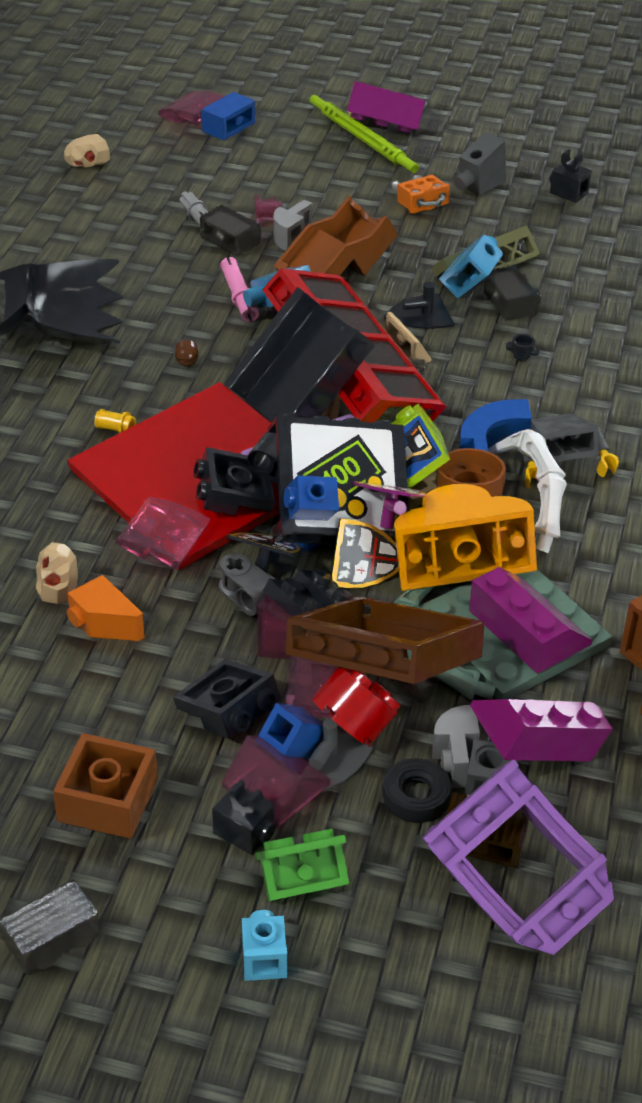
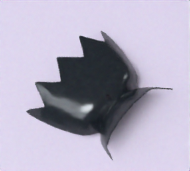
[0,259,123,344]

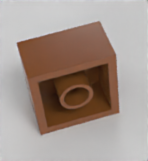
[53,733,158,839]

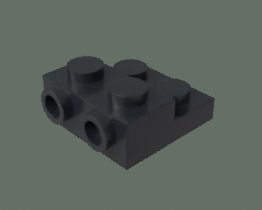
[193,447,275,515]
[263,569,354,617]
[173,658,281,739]

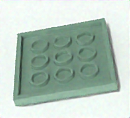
[419,569,613,699]

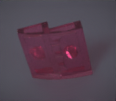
[158,91,225,124]
[116,497,210,570]

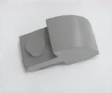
[273,200,312,250]
[432,705,480,788]

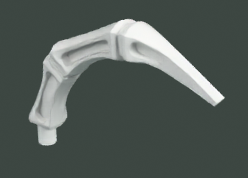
[488,429,567,553]

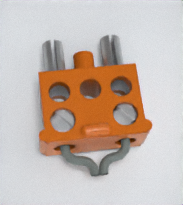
[392,174,450,213]

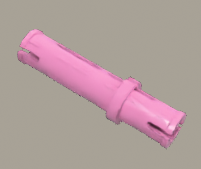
[220,257,259,322]

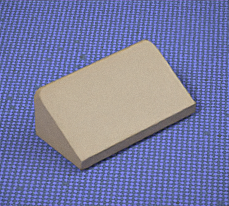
[386,312,432,366]

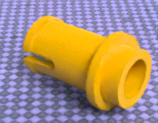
[94,409,136,433]

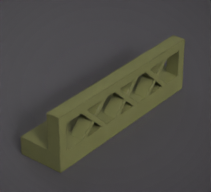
[431,225,540,277]

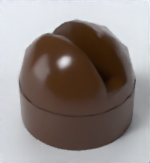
[174,340,199,366]

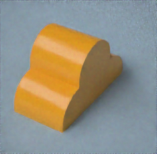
[394,484,537,591]

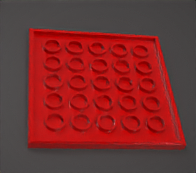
[67,382,280,570]

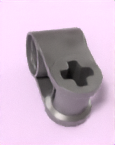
[219,553,275,616]

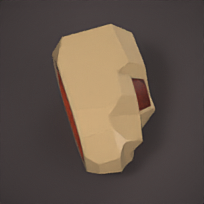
[64,134,110,168]
[36,542,78,604]

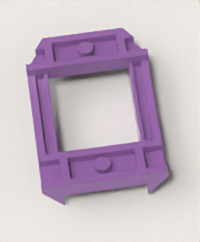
[422,759,614,955]

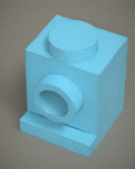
[242,910,287,981]

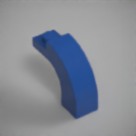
[459,399,532,451]

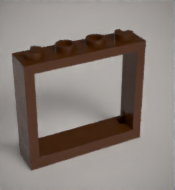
[286,596,485,684]

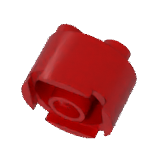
[312,667,401,747]

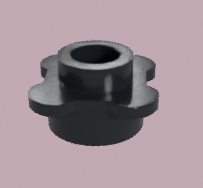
[506,334,540,360]

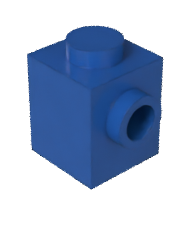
[283,476,339,521]
[258,703,323,759]

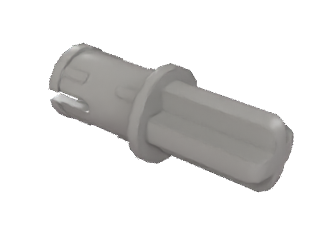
[180,191,215,230]

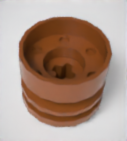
[435,448,506,497]

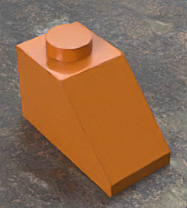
[67,575,145,641]

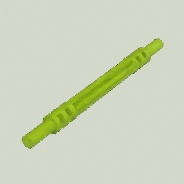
[309,95,419,173]

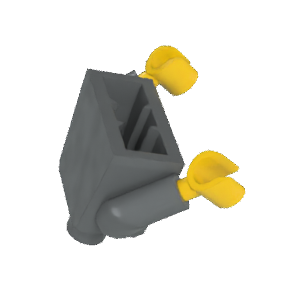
[522,414,619,488]

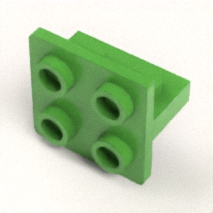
[255,829,349,901]

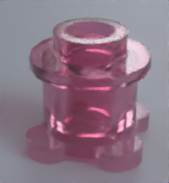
[254,194,282,226]

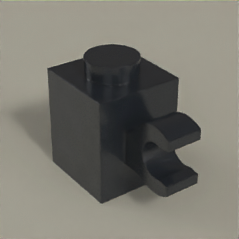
[549,149,592,203]
[212,780,276,855]

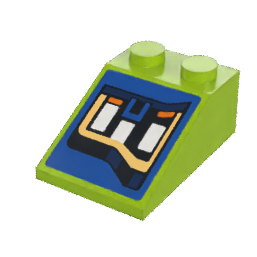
[391,403,450,489]

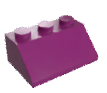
[347,80,425,133]
[469,567,592,674]
[470,699,613,761]

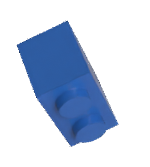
[201,92,255,141]

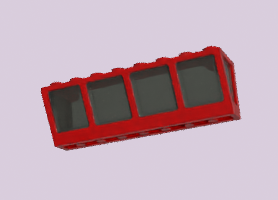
[262,268,447,423]

